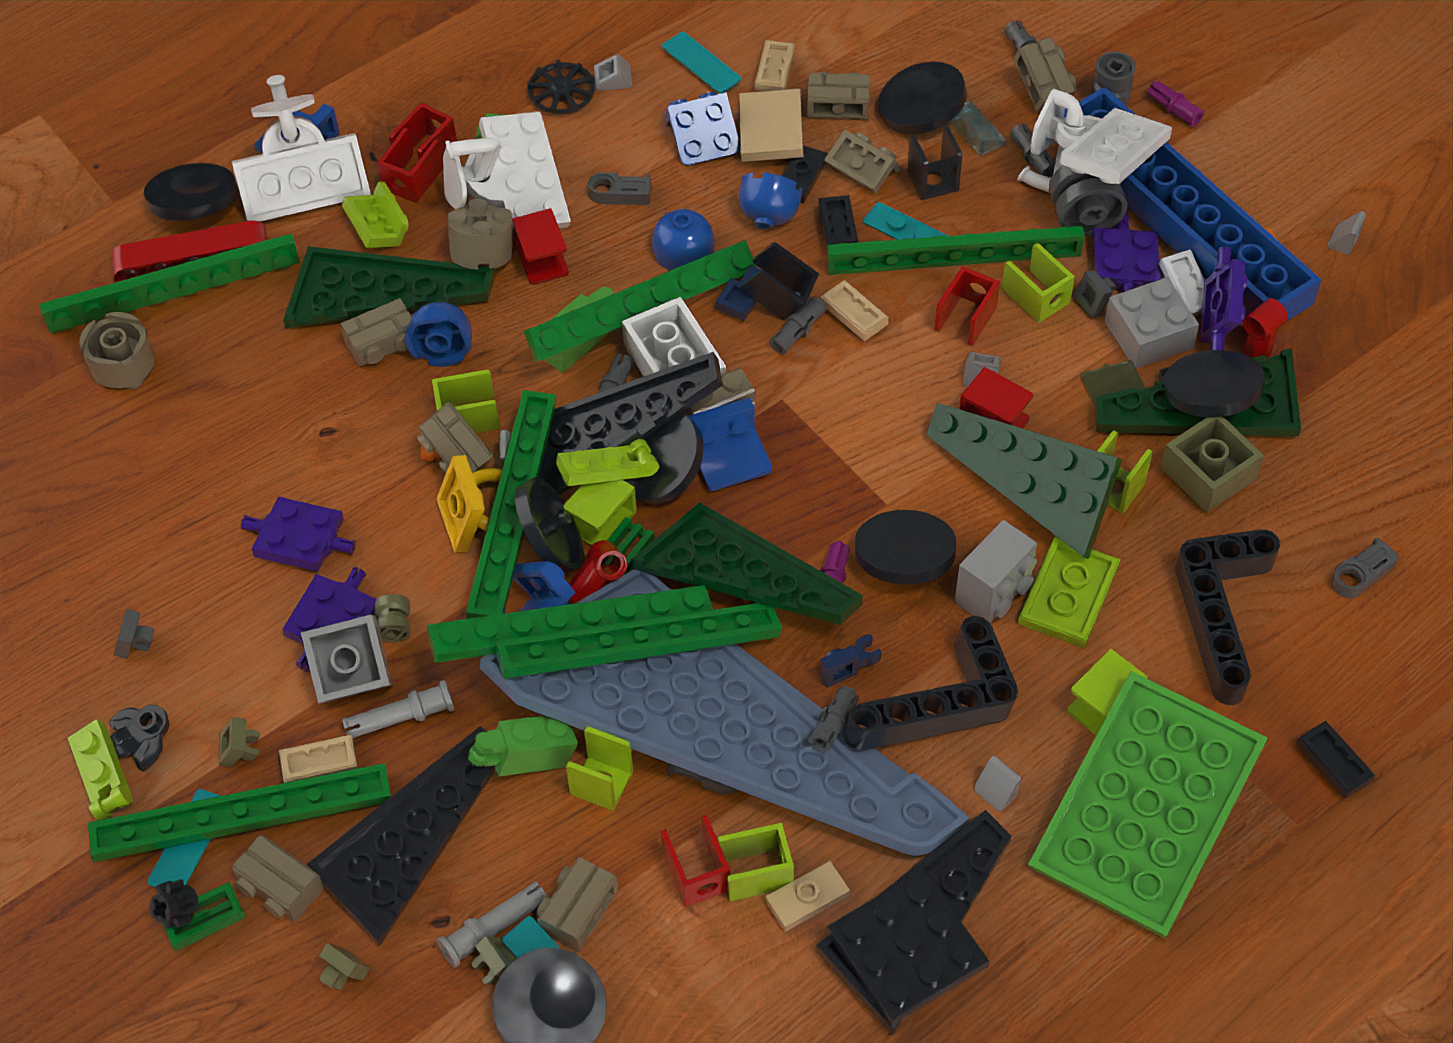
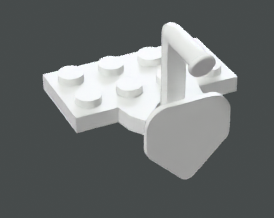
[232,75,371,222]
[1017,89,1172,192]
[443,112,571,234]

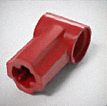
[1242,298,1288,358]
[568,540,627,604]

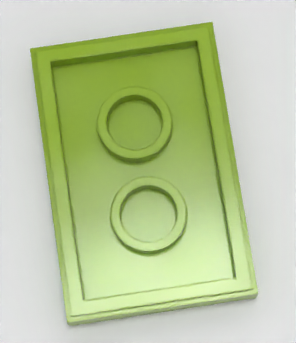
[1018,536,1121,649]

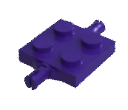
[1091,214,1161,293]
[1199,247,1247,350]
[241,497,356,571]
[282,567,376,671]

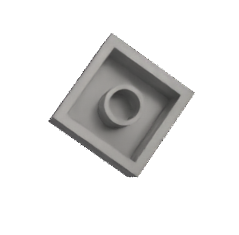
[1105,277,1199,369]
[955,520,1037,623]
[301,614,393,703]

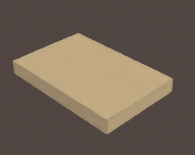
[740,89,803,162]

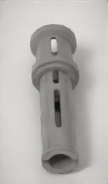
[342,680,455,738]
[436,881,547,968]

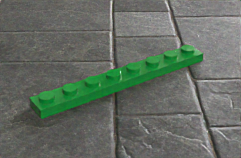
[827,226,1085,275]
[39,233,300,333]
[523,240,757,362]
[466,390,557,619]
[427,585,713,663]
[495,603,782,679]
[88,763,391,862]

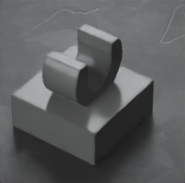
[1073,270,1117,318]
[113,609,155,658]

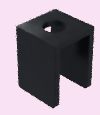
[907,126,963,201]
[740,242,819,321]

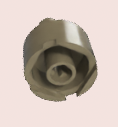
[448,198,513,269]
[80,312,155,389]

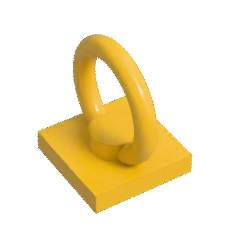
[436,455,503,553]

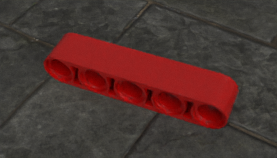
[111,220,268,282]

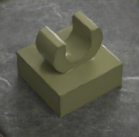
[219,717,260,768]
[472,936,516,985]
[319,943,371,990]

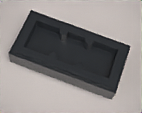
[782,145,828,203]
[818,195,859,251]
[1295,721,1375,799]

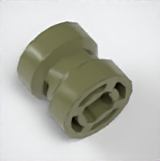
[375,594,411,642]

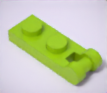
[556,439,659,486]
[68,719,133,821]

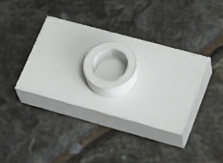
[1159,249,1204,316]

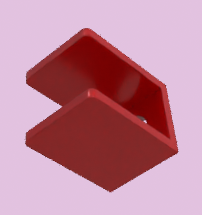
[389,102,457,159]
[377,128,443,203]
[512,208,569,285]
[934,266,1000,346]
[959,366,1033,429]
[660,815,731,907]

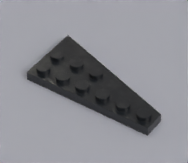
[538,352,723,495]
[307,726,496,947]
[816,810,1011,1035]

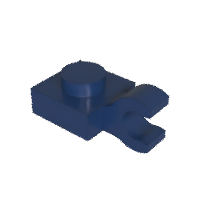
[715,266,760,321]
[820,634,882,688]

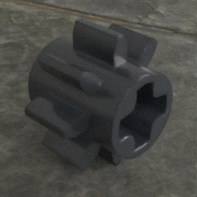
[150,879,199,929]

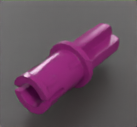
[1147,81,1204,127]
[820,541,850,583]

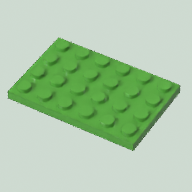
[1028,671,1268,939]

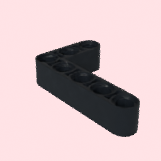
[1175,529,1280,705]
[843,616,1018,750]

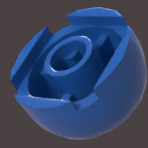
[738,173,803,230]
[652,209,715,271]
[405,302,472,367]

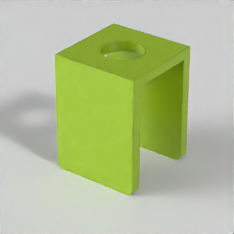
[1002,243,1075,323]
[432,370,500,433]
[1098,430,1153,514]
[563,480,637,547]
[1067,649,1148,736]
[566,726,633,811]
[717,823,794,901]

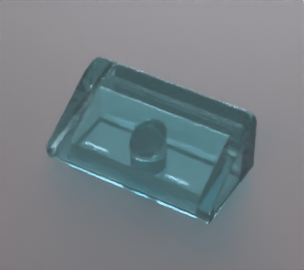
[951,102,1006,156]

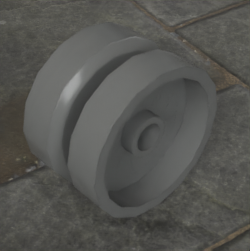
[1049,165,1127,236]

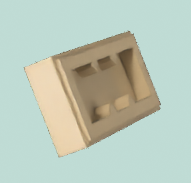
[755,40,795,92]
[821,280,889,342]
[279,735,358,783]
[765,861,850,932]

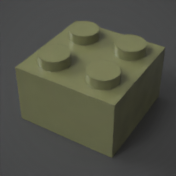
[1160,416,1264,513]

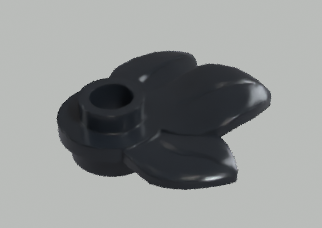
[109,705,169,771]

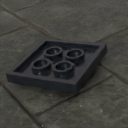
[827,870,989,1026]

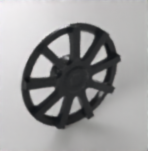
[527,60,595,114]

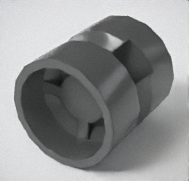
[1091,51,1136,105]

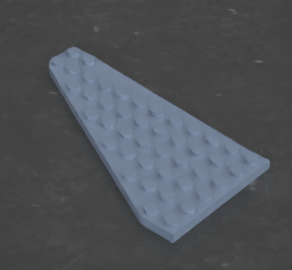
[479,569,969,856]

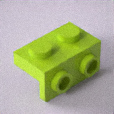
[342,182,408,248]

